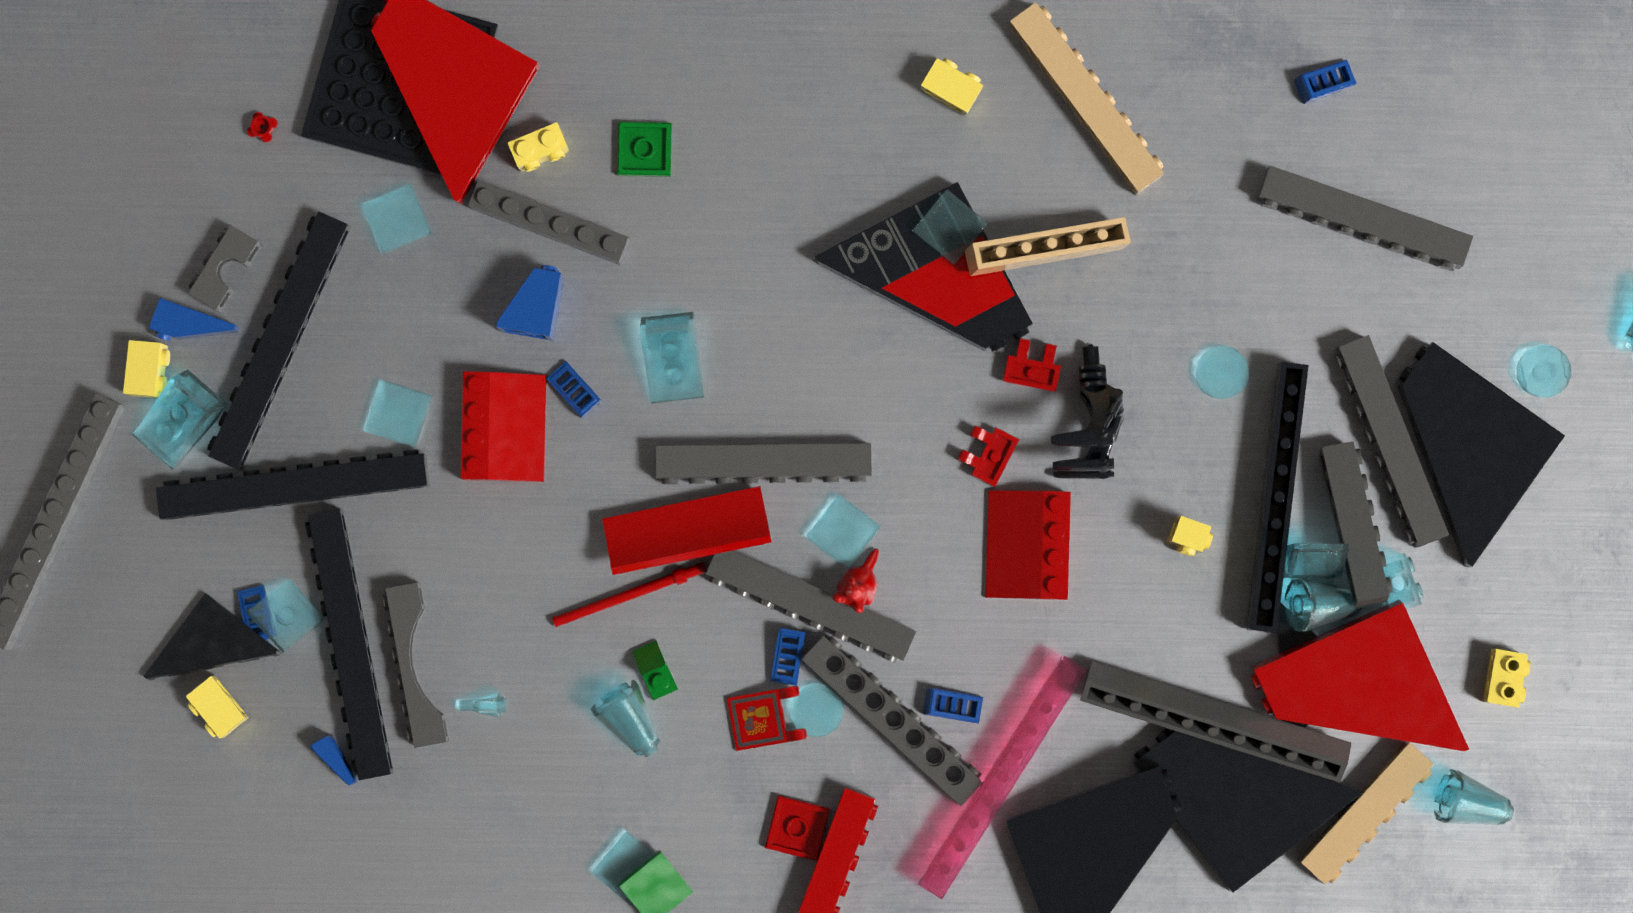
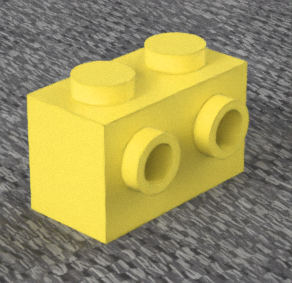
[920,58,983,117]
[507,122,569,172]
[123,340,170,399]
[1167,516,1214,557]
[1482,649,1531,708]
[186,676,249,739]

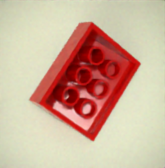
[461,371,547,482]
[985,490,1071,600]

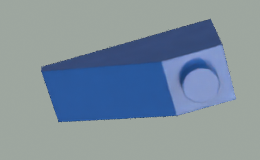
[149,298,240,342]

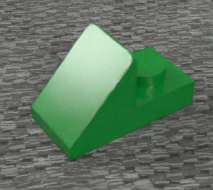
[632,640,678,701]

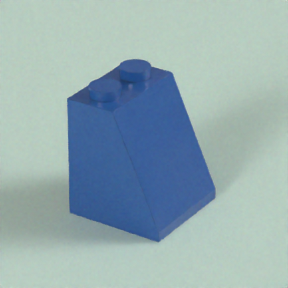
[496,265,565,341]

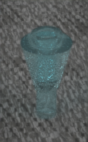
[456,691,508,718]

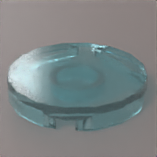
[1517,345,1571,398]
[1195,346,1249,399]
[790,683,843,737]

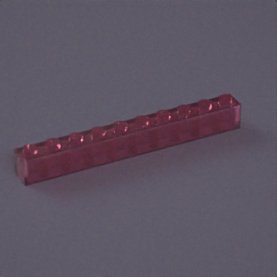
[918,655,1087,899]

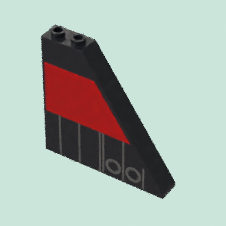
[815,182,1033,352]

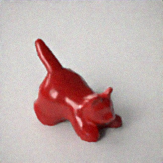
[832,549,879,613]

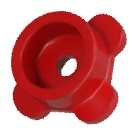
[247,112,278,143]

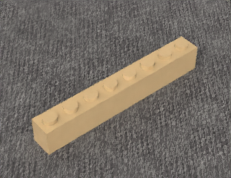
[1009,2,1164,195]

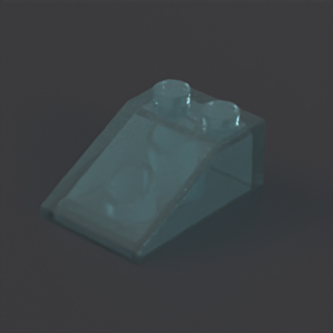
[640,312,704,404]
[133,370,227,470]
[1284,543,1349,584]

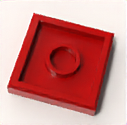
[765,795,830,861]

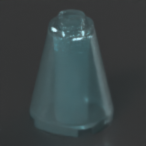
[1285,578,1363,632]
[591,680,660,757]
[1434,769,1514,825]

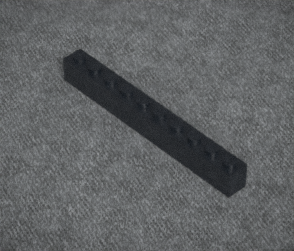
[207,211,351,471]
[1246,362,1309,633]
[156,449,430,521]
[305,509,394,781]

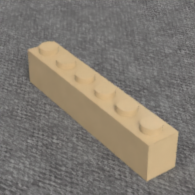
[964,217,1131,276]
[1298,742,1434,884]

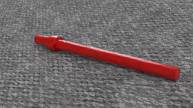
[552,562,707,627]

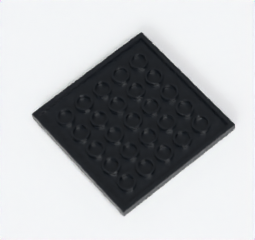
[301,0,499,175]

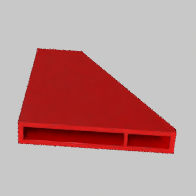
[371,0,540,205]
[1250,600,1469,752]

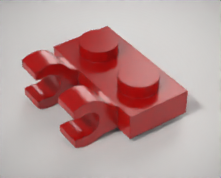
[1003,338,1061,392]
[957,425,1020,487]

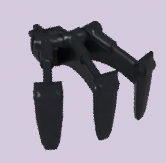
[1051,344,1124,479]

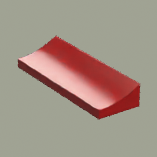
[602,486,772,575]

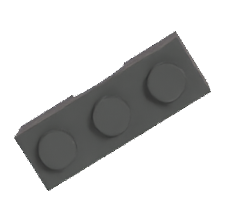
[188,225,262,312]

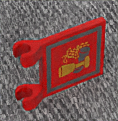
[727,686,807,751]

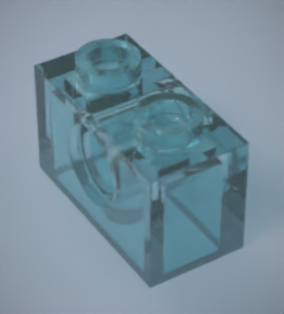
[1383,553,1424,609]

